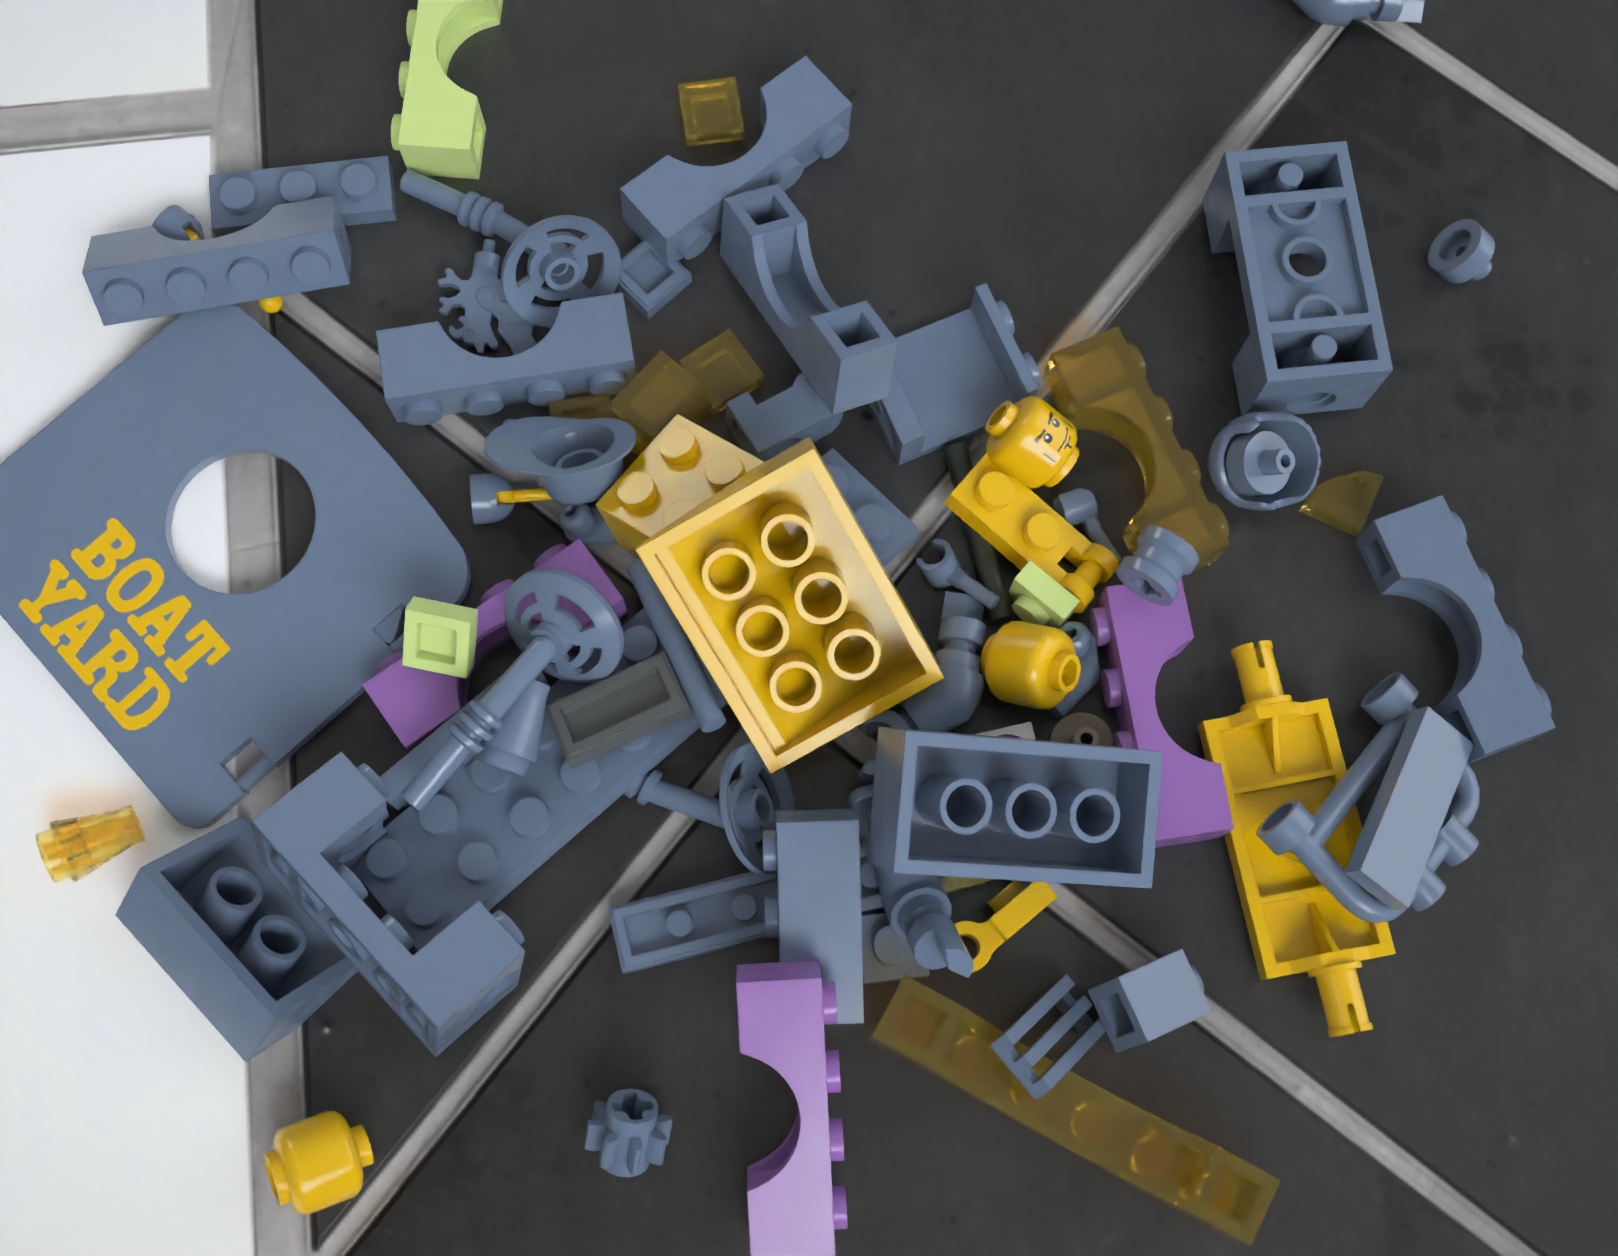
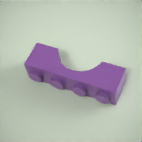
[362,538,628,752]
[1089,578,1234,848]
[736,960,848,1256]

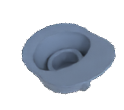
[484,417,636,505]

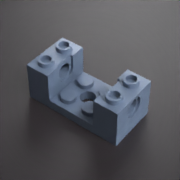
[1203,141,1393,416]
[251,752,525,1057]

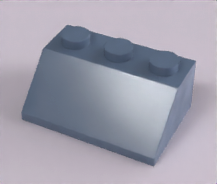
[115,815,358,1062]

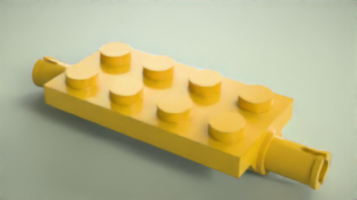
[1197,640,1396,1038]

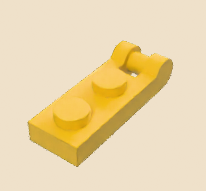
[943,453,1119,613]

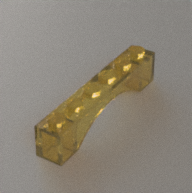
[868,975,1281,1246]

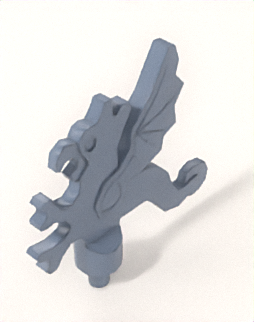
[438,239,545,356]

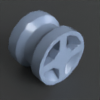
[1116,525,1200,606]

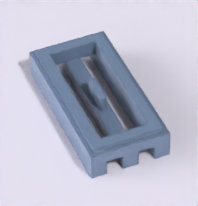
[990,974,1106,1100]

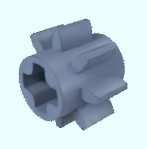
[584,1089,673,1177]

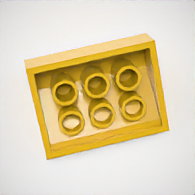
[635,437,944,774]

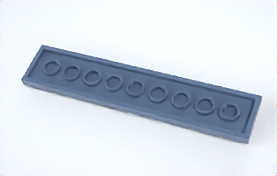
[351,448,918,951]

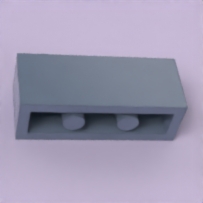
[762,808,864,1025]

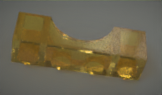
[1043,326,1230,572]

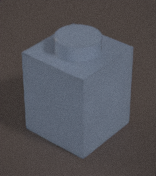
[1087,949,1212,1053]

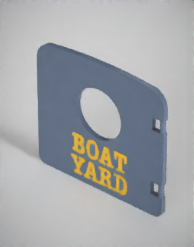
[0,305,471,829]

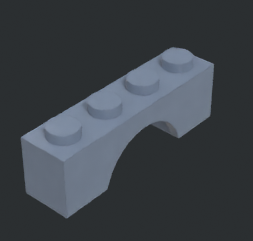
[620,55,852,264]
[720,184,898,415]
[82,195,352,326]
[376,292,639,425]
[1355,495,1556,764]

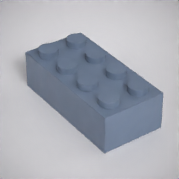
[867,727,1163,888]

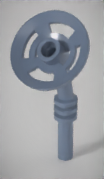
[400,169,621,328]
[400,568,624,811]
[624,743,795,875]

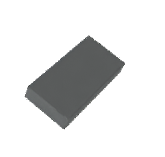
[545,651,693,769]

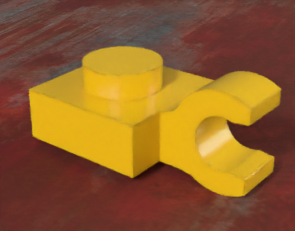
[954,880,1058,973]

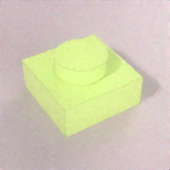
[1008,560,1080,628]
[402,596,478,679]

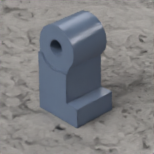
[726,372,843,462]

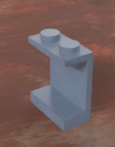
[869,283,1041,466]

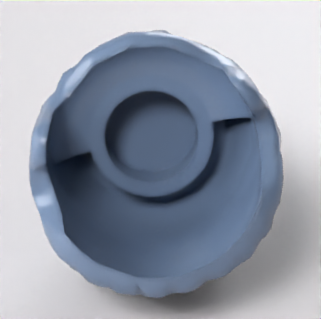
[1207,411,1322,511]

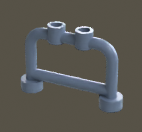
[1256,671,1480,924]

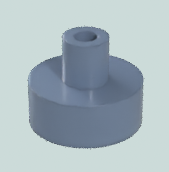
[1428,219,1495,284]
[1226,431,1295,496]

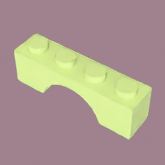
[391,0,503,180]

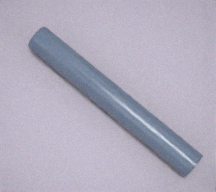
[627,559,726,733]

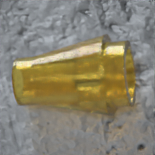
[35,805,146,883]

